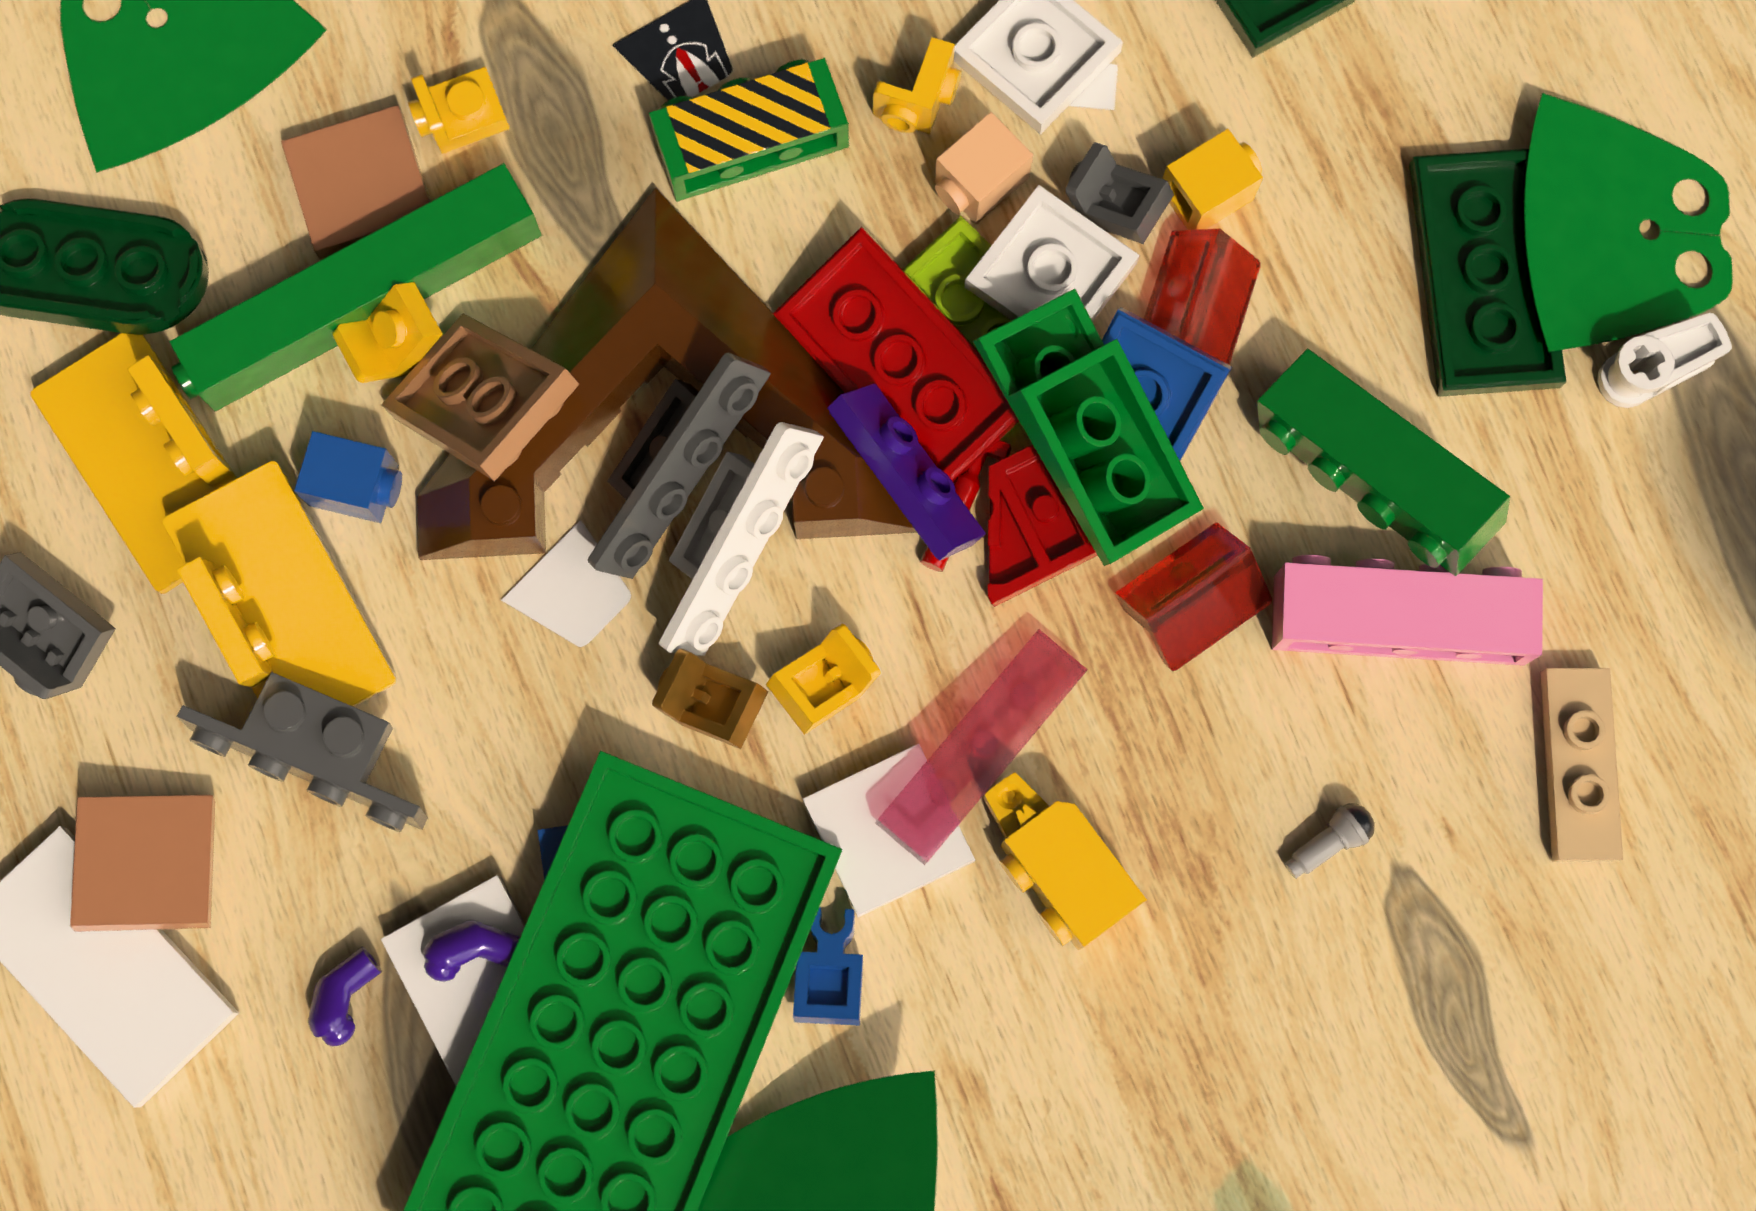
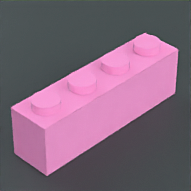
[1272,555,1543,666]

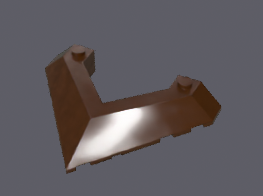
[417,187,917,560]

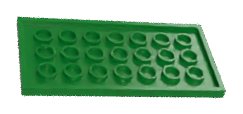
[403,751,843,1211]

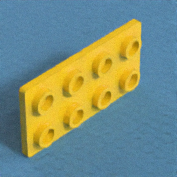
[30,333,237,594]
[162,461,396,707]

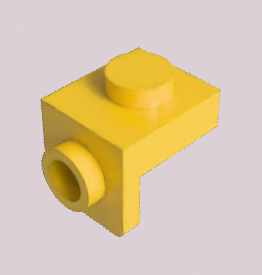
[873,37,962,134]
[766,624,881,735]

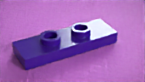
[827,384,986,561]

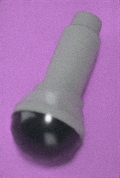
[1284,803,1375,879]

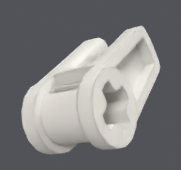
[1597,313,1732,408]

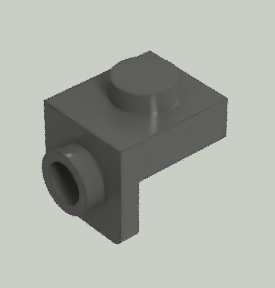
[1066,142,1174,244]

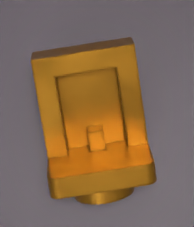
[652,649,769,749]

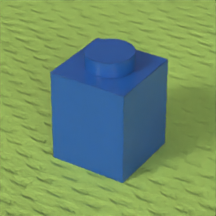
[294,431,402,523]

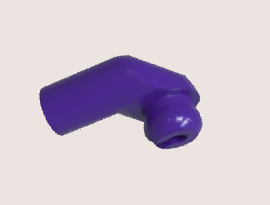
[424,920,520,982]
[308,947,382,1047]

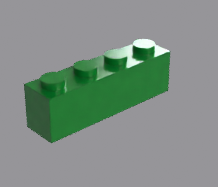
[1257,348,1511,577]

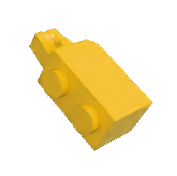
[983,772,1147,950]

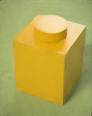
[1162,128,1263,237]

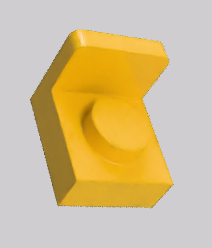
[407,66,510,154]
[332,282,443,383]

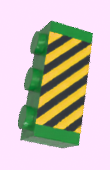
[649,58,849,202]

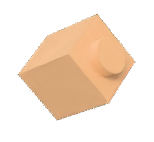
[935,112,1033,224]

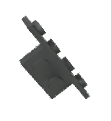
[587,353,771,579]
[176,672,428,832]

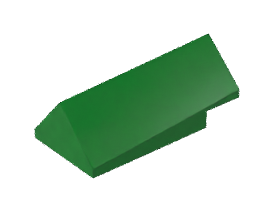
[973,289,1204,566]

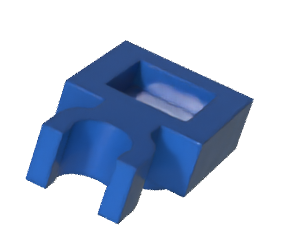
[793,908,864,1026]

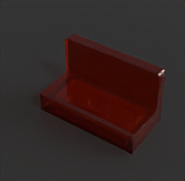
[1144,228,1261,365]
[1115,522,1272,671]

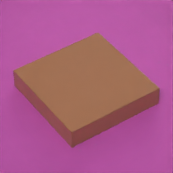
[281,105,431,260]
[70,795,215,932]

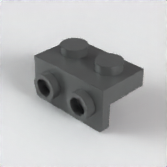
[0,552,116,699]

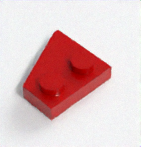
[988,444,1098,607]

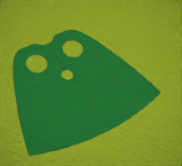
[60,0,327,172]
[1524,93,1733,352]
[698,1070,938,1211]

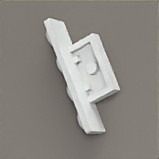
[659,422,824,656]

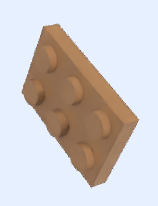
[381,313,579,481]

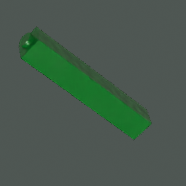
[169,163,542,412]

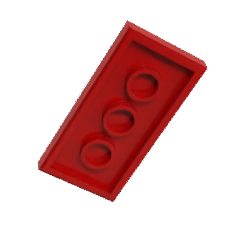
[773,227,1019,484]

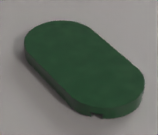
[0,199,209,335]

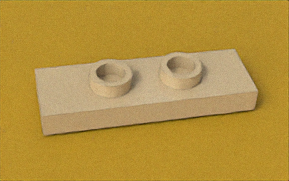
[1540,668,1623,862]

